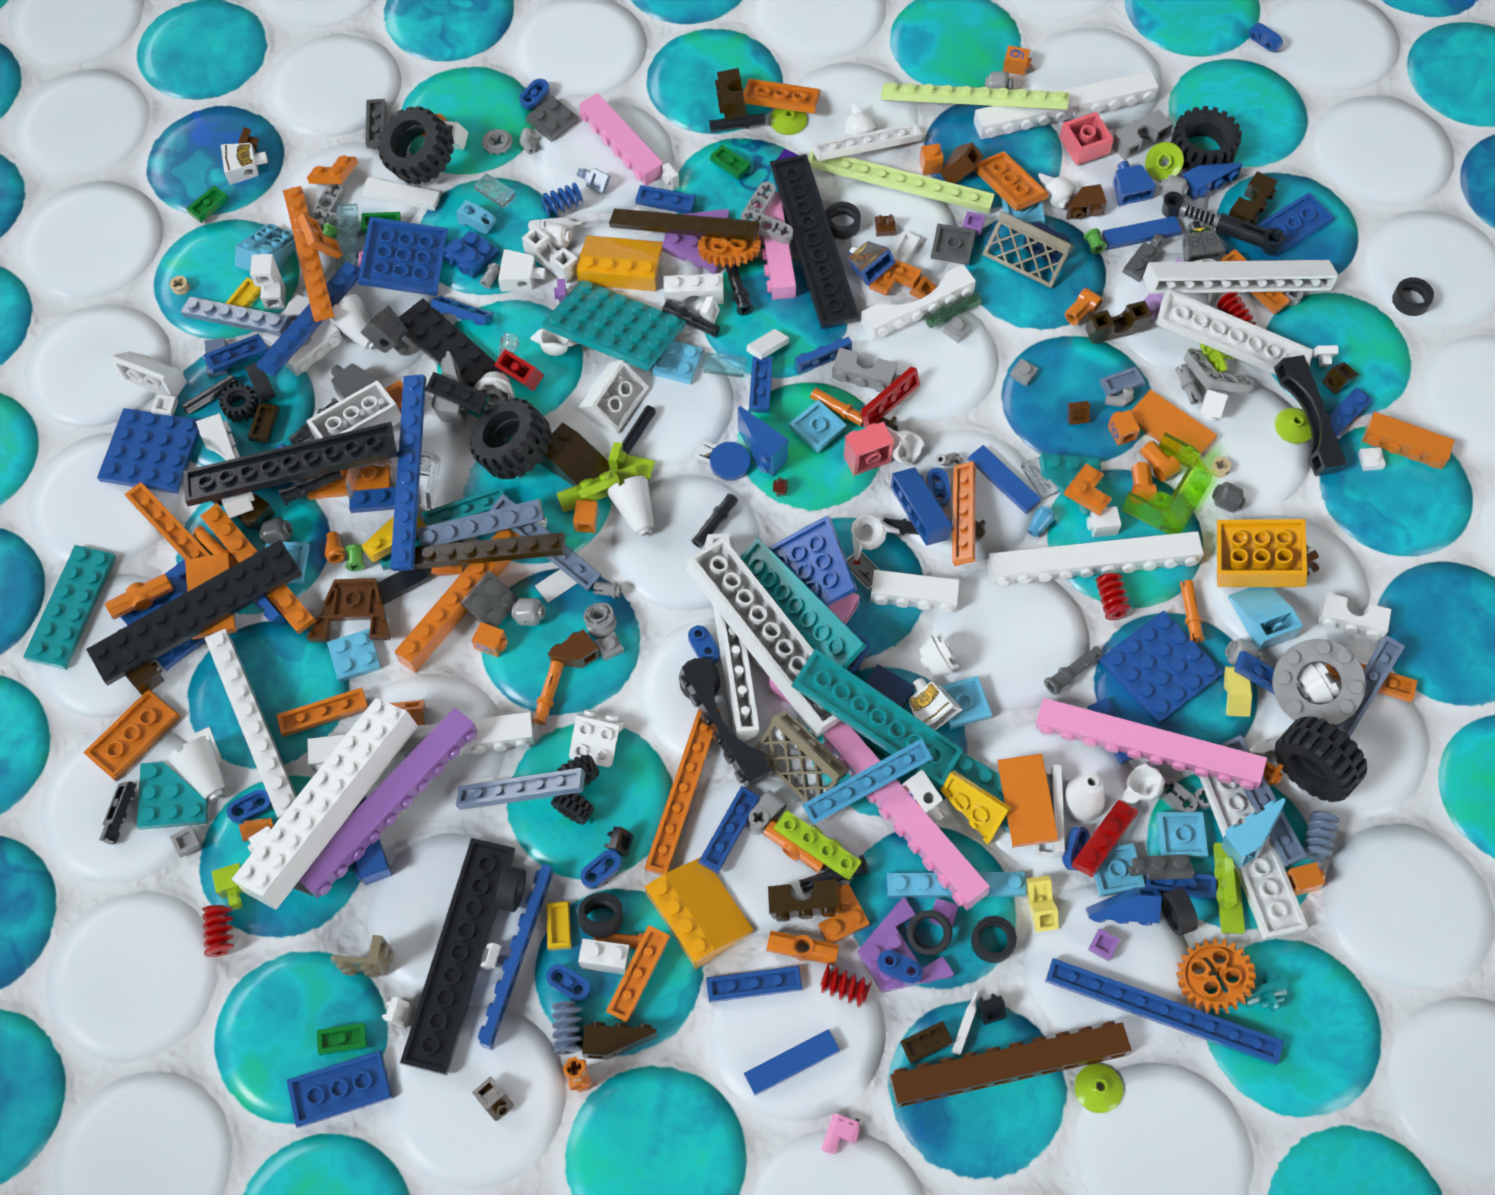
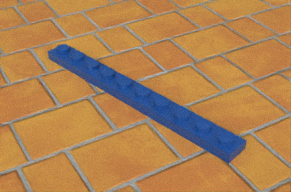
[390,374,426,571]
[1045,958,1284,1065]

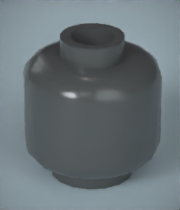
[1212,482,1245,512]
[259,517,293,544]

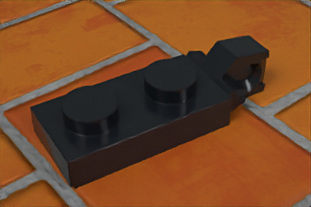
[99,781,137,845]

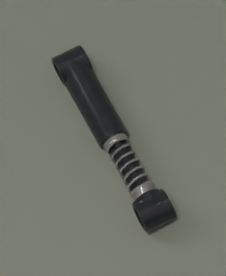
[1162,191,1284,255]

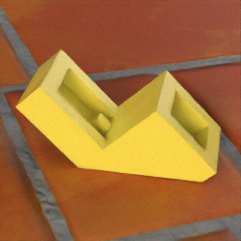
[1223,666,1252,717]
[1026,875,1059,933]

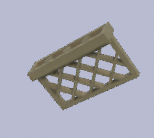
[982,211,1074,288]
[754,710,850,802]

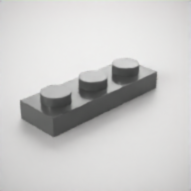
[365,99,386,148]

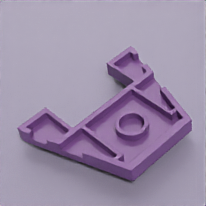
[662,209,729,274]
[857,897,954,993]

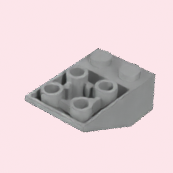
[432,351,469,426]

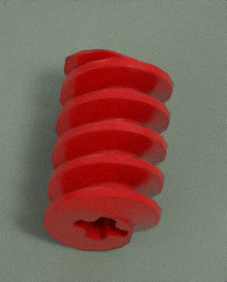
[1216,292,1256,325]
[1095,573,1131,621]
[202,905,234,957]
[820,963,872,1008]

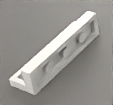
[1034,765,1065,858]

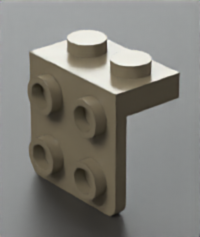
[331,935,394,978]

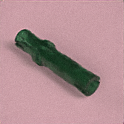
[925,293,981,328]

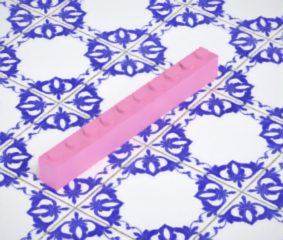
[1036,698,1267,790]
[823,721,990,910]

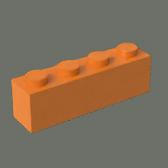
[1362,411,1455,470]

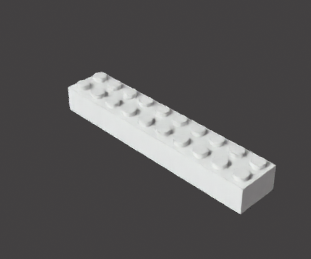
[685,537,841,737]
[231,698,419,910]

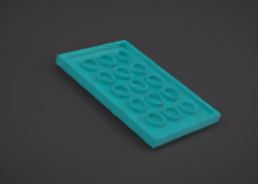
[542,280,686,371]

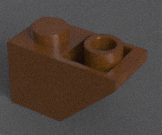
[939,142,983,184]
[1066,184,1107,220]
[548,629,600,668]

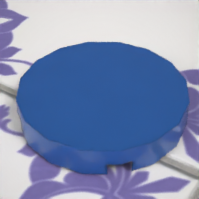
[710,442,750,481]

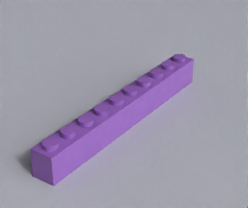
[298,707,477,899]

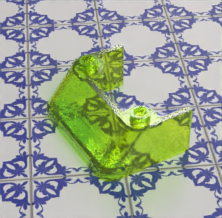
[1122,432,1212,534]

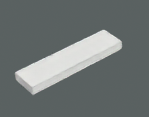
[361,178,440,211]

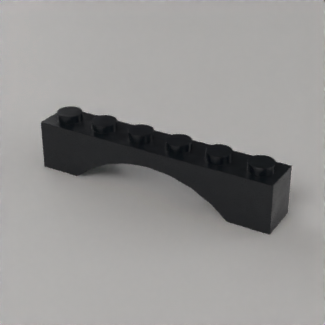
[1274,355,1347,477]
[679,656,772,788]

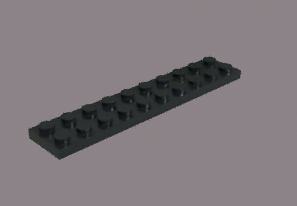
[770,154,859,329]
[183,422,398,507]
[86,539,302,686]
[400,838,516,1076]

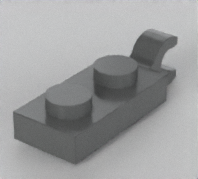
[1122,233,1163,282]
[1128,855,1195,880]

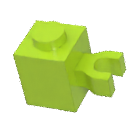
[211,863,244,910]

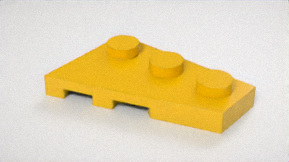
[361,516,426,563]
[940,770,1011,845]

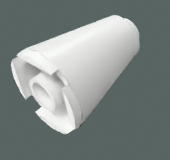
[328,294,376,350]
[607,475,654,536]
[168,736,225,801]
[1063,772,1105,822]

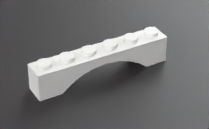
[861,264,976,340]
[196,413,255,518]

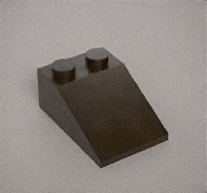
[540,422,610,486]

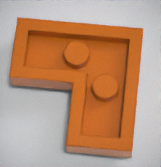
[307,155,358,184]
[298,213,343,259]
[869,259,922,296]
[1064,464,1112,516]
[818,883,870,944]

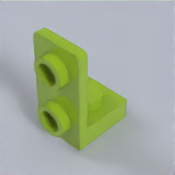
[608,442,655,480]

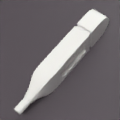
[528,217,581,231]
[1250,730,1286,756]
[951,992,979,1055]

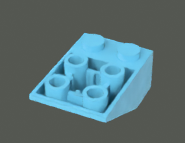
[235,224,296,271]
[1228,587,1303,651]
[1221,798,1285,869]

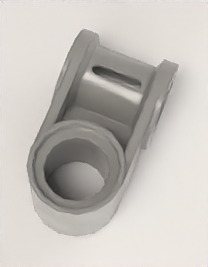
[748,790,788,835]

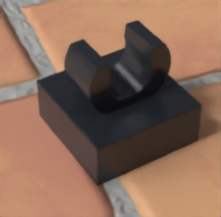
[604,827,634,856]
[979,993,1006,1025]

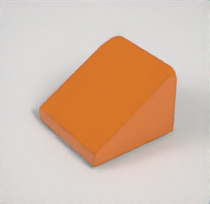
[909,275,937,299]

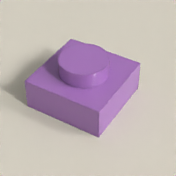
[962,211,986,235]
[554,279,567,304]
[929,898,958,926]
[1088,928,1120,962]

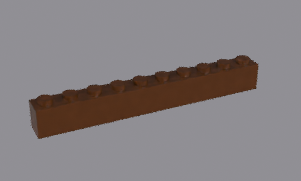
[889,1021,1132,1108]

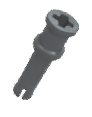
[1044,646,1104,695]

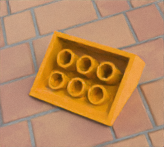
[577,235,663,292]
[1217,519,1307,587]
[644,857,754,969]

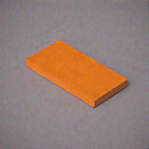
[743,79,821,114]
[974,151,1048,211]
[1131,389,1217,465]
[307,458,391,500]
[185,552,236,640]
[83,689,181,781]
[997,753,1058,848]

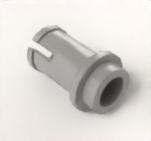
[480,263,501,289]
[594,581,622,599]

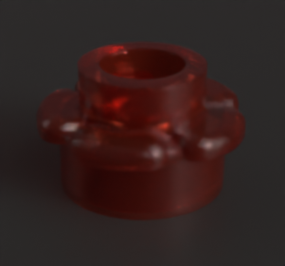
[773,477,788,497]

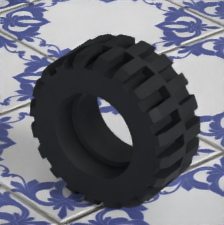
[378,106,454,184]
[470,398,551,479]
[1274,716,1367,802]

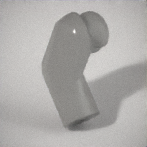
[519,127,535,155]
[1105,387,1134,407]
[935,452,963,466]

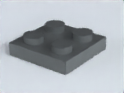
[526,96,579,142]
[930,223,976,265]
[460,571,519,628]

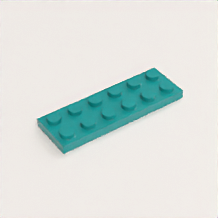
[23,545,116,670]

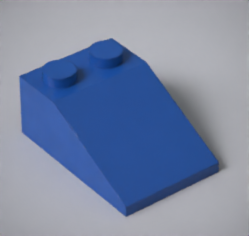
[737,406,789,477]

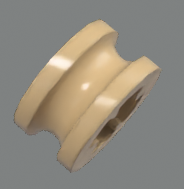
[169,276,190,295]
[1210,457,1231,478]

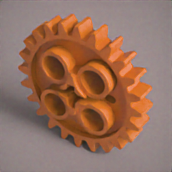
[698,235,761,267]
[1176,938,1256,1014]

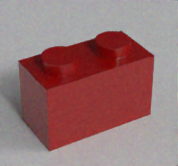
[494,349,544,392]

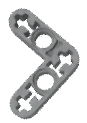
[741,182,793,244]
[310,183,363,239]
[1184,348,1255,394]

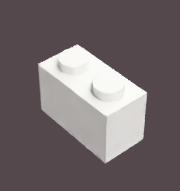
[578,939,631,975]

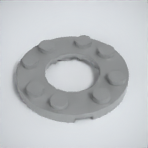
[1272,639,1366,725]

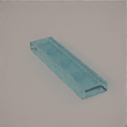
[336,204,358,272]

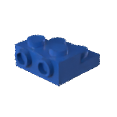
[443,230,500,279]

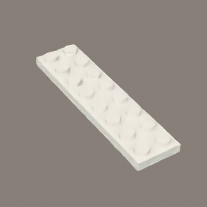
[1156,289,1313,375]
[1199,776,1308,940]

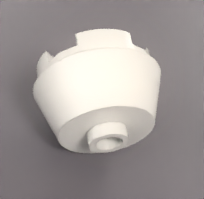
[474,371,514,410]
[919,632,960,676]
[1297,662,1340,705]

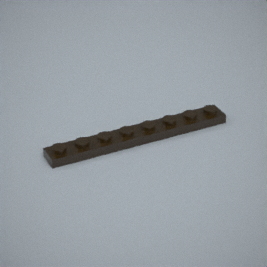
[414,532,566,569]

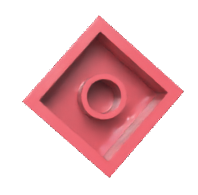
[1059,112,1114,165]
[844,422,894,476]

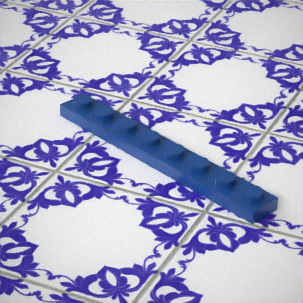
[257,261,360,377]
[478,864,554,1050]

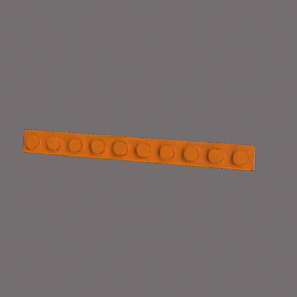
[283,186,335,322]

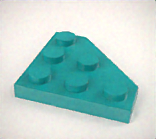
[1039,453,1107,515]
[137,761,209,830]

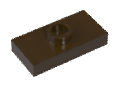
[248,403,280,444]
[900,1021,954,1065]

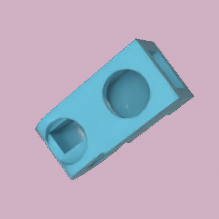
[457,200,496,234]

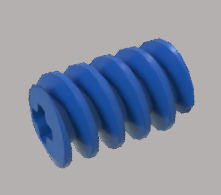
[540,182,583,218]

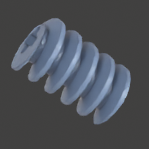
[1303,811,1340,862]
[552,1001,583,1055]

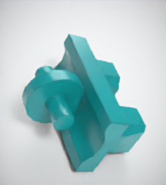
[1245,971,1289,1012]

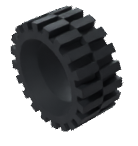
[1170,106,1242,171]

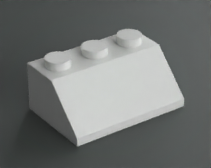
[110,351,187,397]
[578,360,649,433]

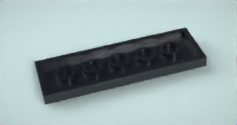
[398,298,502,388]

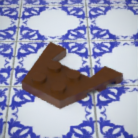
[307,578,391,642]

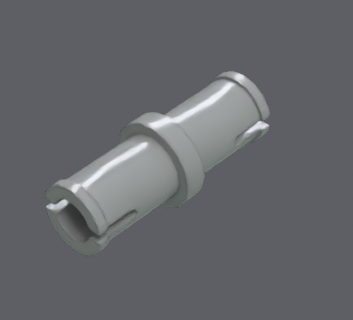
[1175,364,1203,405]

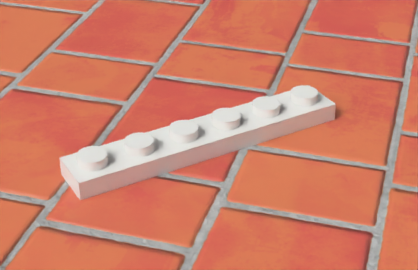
[811,123,923,161]

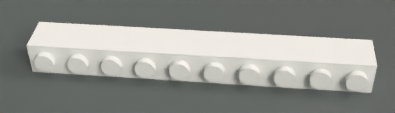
[973,70,1159,139]
[1143,260,1338,294]
[987,531,1204,586]
[704,533,760,741]
[205,629,297,819]
[308,712,535,772]

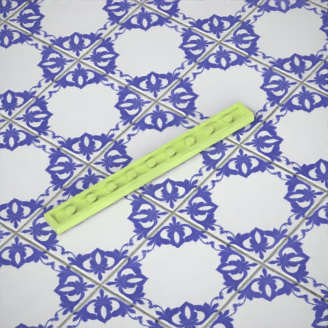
[881,82,1070,110]
[808,150,995,213]

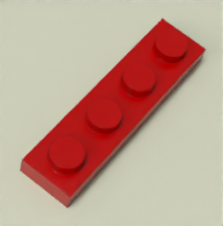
[860,367,920,428]
[1072,799,1138,878]

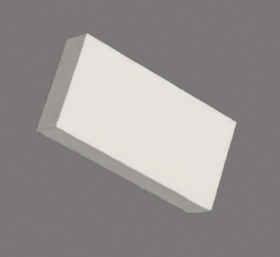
[891,230,921,264]
[747,329,789,360]

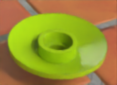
[770,108,807,135]
[1145,142,1184,181]
[1274,408,1312,444]
[1074,1064,1123,1113]

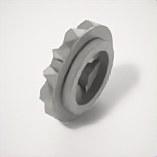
[482,129,513,156]

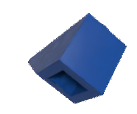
[1182,163,1243,201]
[1086,888,1162,926]

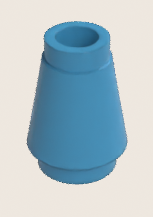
[1027,505,1055,538]

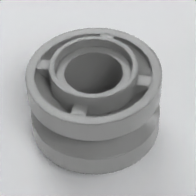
[583,603,617,637]

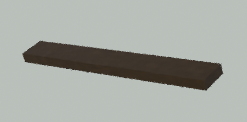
[609,208,760,241]

